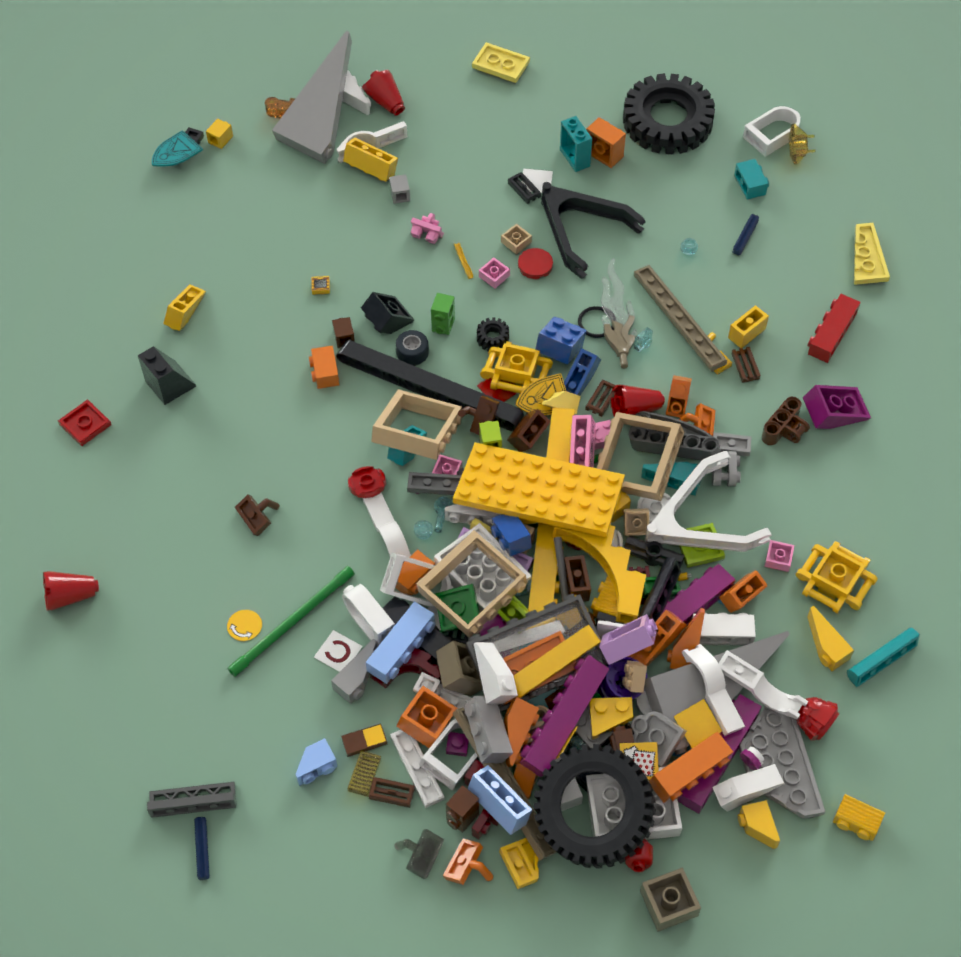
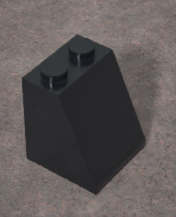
[138,346,196,405]

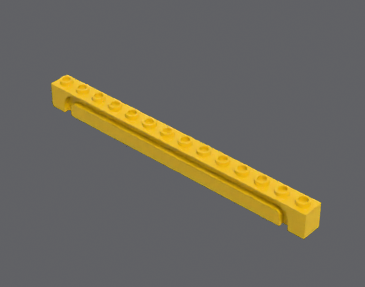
[526,407,575,642]

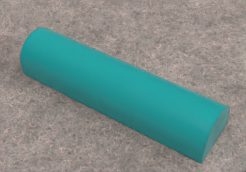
[847,628,920,687]

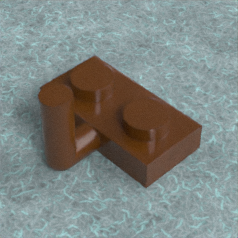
[458,396,500,435]
[234,494,280,536]

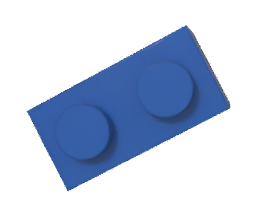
[490,514,532,557]

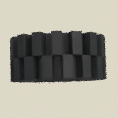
[477,317,509,352]

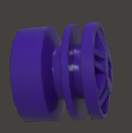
[597,657,648,702]

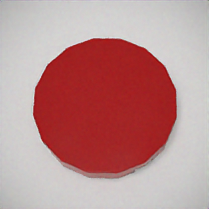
[518,248,553,279]
[348,466,386,498]

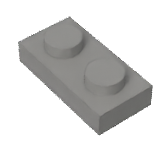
[712,432,751,456]

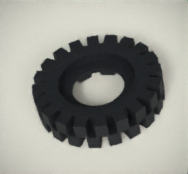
[623,73,715,154]

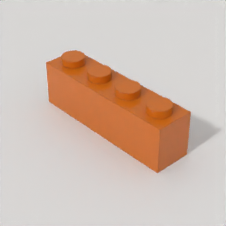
[649,731,733,803]

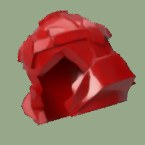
[796,697,840,741]

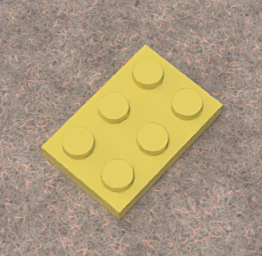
[472,42,530,83]

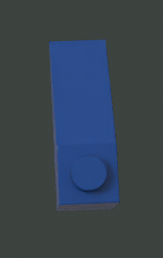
[564,348,601,396]

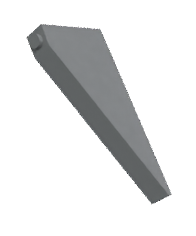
[272,30,352,164]
[644,631,789,755]

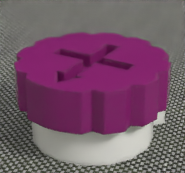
[740,747,764,771]

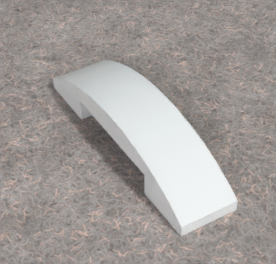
[413,672,472,709]

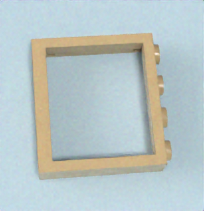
[371,389,463,460]
[597,412,685,501]
[416,530,527,638]

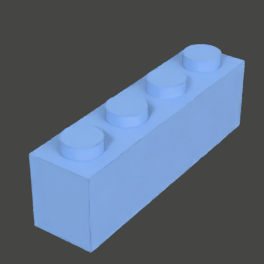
[366,601,436,684]

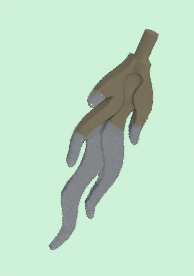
[601,258,637,369]

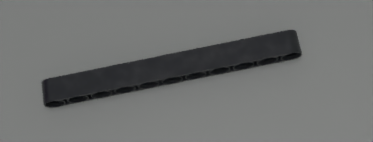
[336,340,524,431]

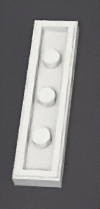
[390,730,445,808]

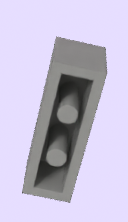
[464,696,513,763]

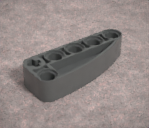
[628,411,721,461]

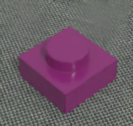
[446,732,469,757]

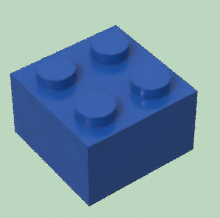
[535,317,587,365]

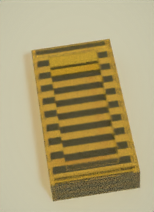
[347,750,381,797]

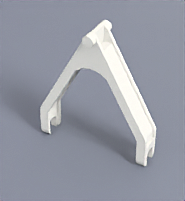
[645,451,772,552]

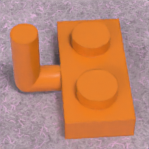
[679,403,716,436]
[443,838,493,885]

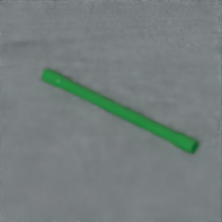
[227,566,355,677]

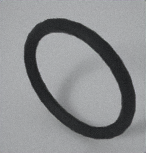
[578,306,616,338]

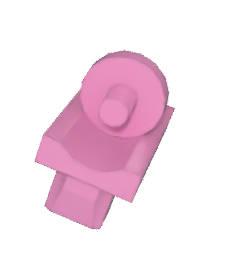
[411,213,444,244]

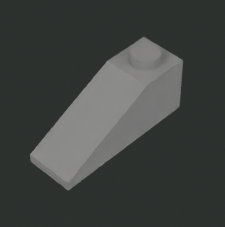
[331,639,377,704]

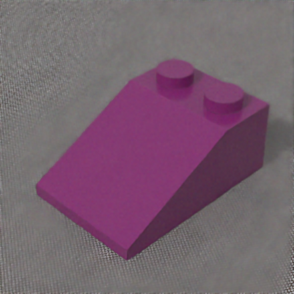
[802,385,871,429]

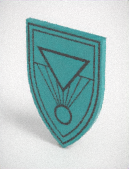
[152,130,203,167]

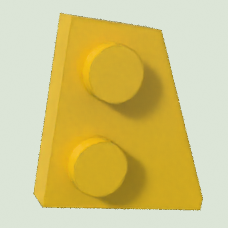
[589,697,633,739]
[499,838,539,889]

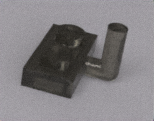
[395,829,444,879]

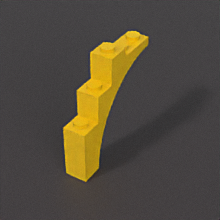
[553,525,646,624]

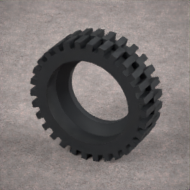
[533,744,656,869]

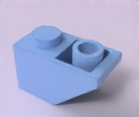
[296,738,337,786]

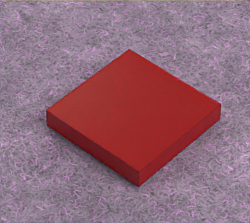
[58,399,112,446]

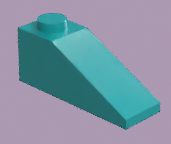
[641,462,702,496]

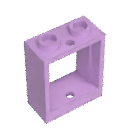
[599,614,658,665]

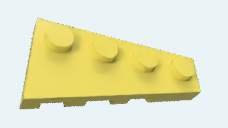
[854,223,890,285]

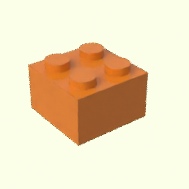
[586,117,626,168]
[396,686,458,748]

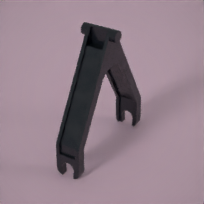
[541,182,646,279]

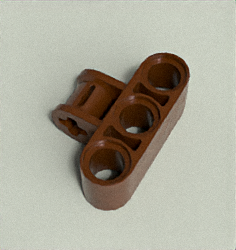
[762,396,810,445]

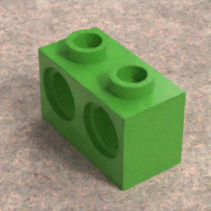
[431,293,455,335]

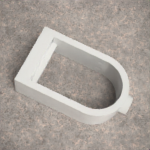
[743,106,801,157]
[380,552,453,606]
[342,584,395,647]
[419,719,478,790]

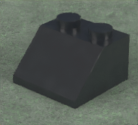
[361,292,414,334]

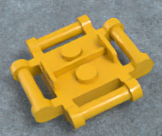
[480,341,553,394]
[795,541,878,614]

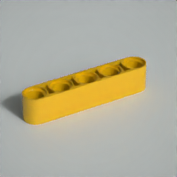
[514,625,601,698]

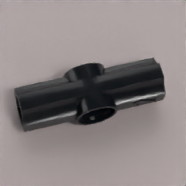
[624,536,685,569]

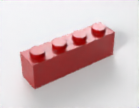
[807,294,861,363]

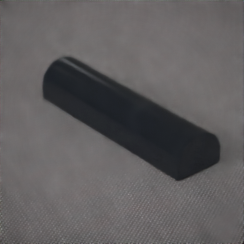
[637,557,681,622]

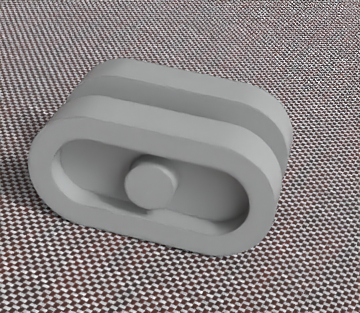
[712,451,741,487]

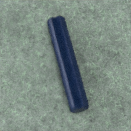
[732,214,759,255]
[194,817,210,880]

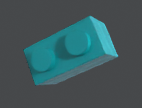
[734,159,769,200]

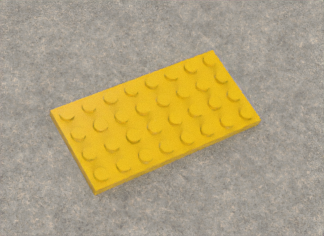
[453,442,625,537]

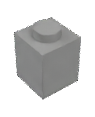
[389,174,410,204]

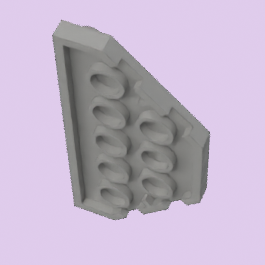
[739,706,825,819]

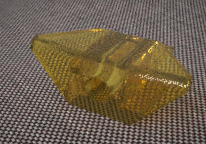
[789,123,816,165]

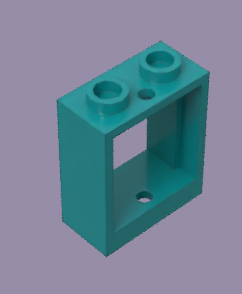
[560,116,592,172]

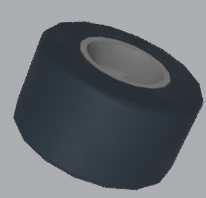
[396,330,429,366]

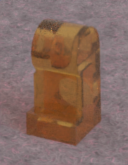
[265,97,295,119]

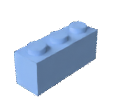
[468,765,532,835]

